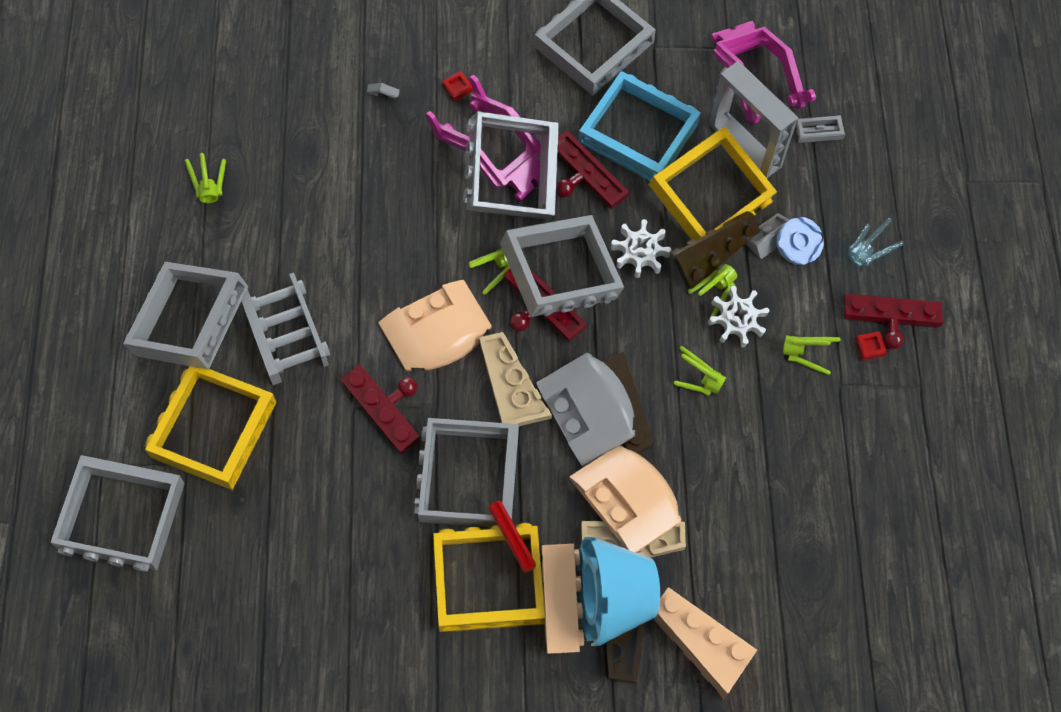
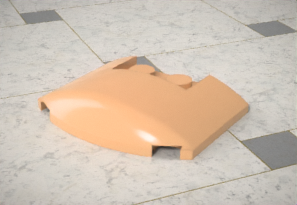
[378,280,491,371]
[569,446,681,553]

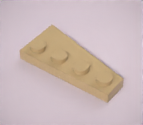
[479,332,552,426]
[581,521,686,558]

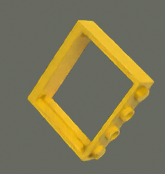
[648,126,777,240]
[145,366,276,490]
[433,523,545,632]

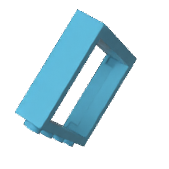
[579,71,701,181]

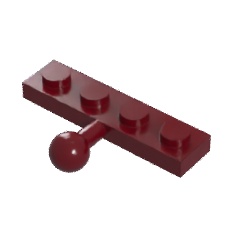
[556,130,629,210]
[503,269,587,343]
[844,294,943,349]
[340,364,421,454]

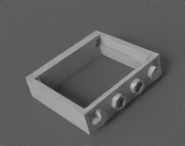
[535,0,656,96]
[709,61,798,178]
[463,112,558,220]
[500,215,624,317]
[123,262,248,370]
[414,418,519,527]
[50,455,185,572]

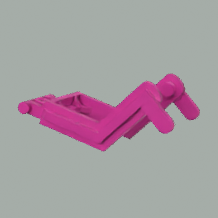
[711,21,816,125]
[425,75,541,202]

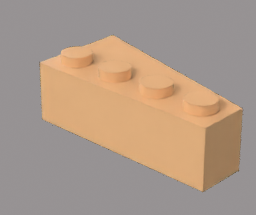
[540,544,584,653]
[653,587,757,700]

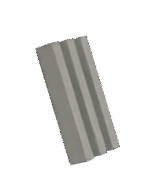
[795,115,845,143]

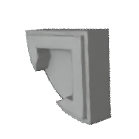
[367,83,399,98]

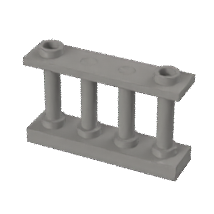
[242,273,330,385]

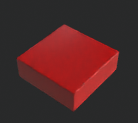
[442,71,473,101]
[855,331,887,361]

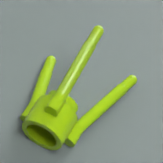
[185,153,226,203]
[469,248,510,294]
[688,264,737,317]
[783,335,841,375]
[673,346,726,396]

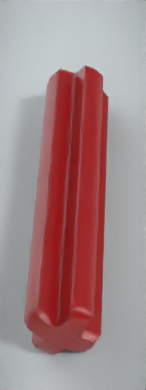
[489,501,536,573]

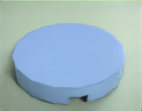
[777,217,823,265]

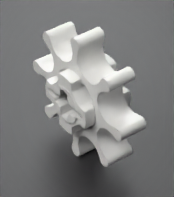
[611,220,671,278]
[708,286,769,347]

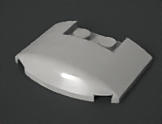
[536,353,635,467]

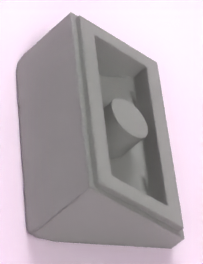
[746,213,790,259]

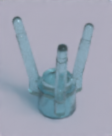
[848,218,904,266]

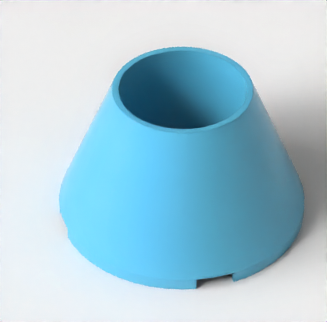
[577,537,660,646]

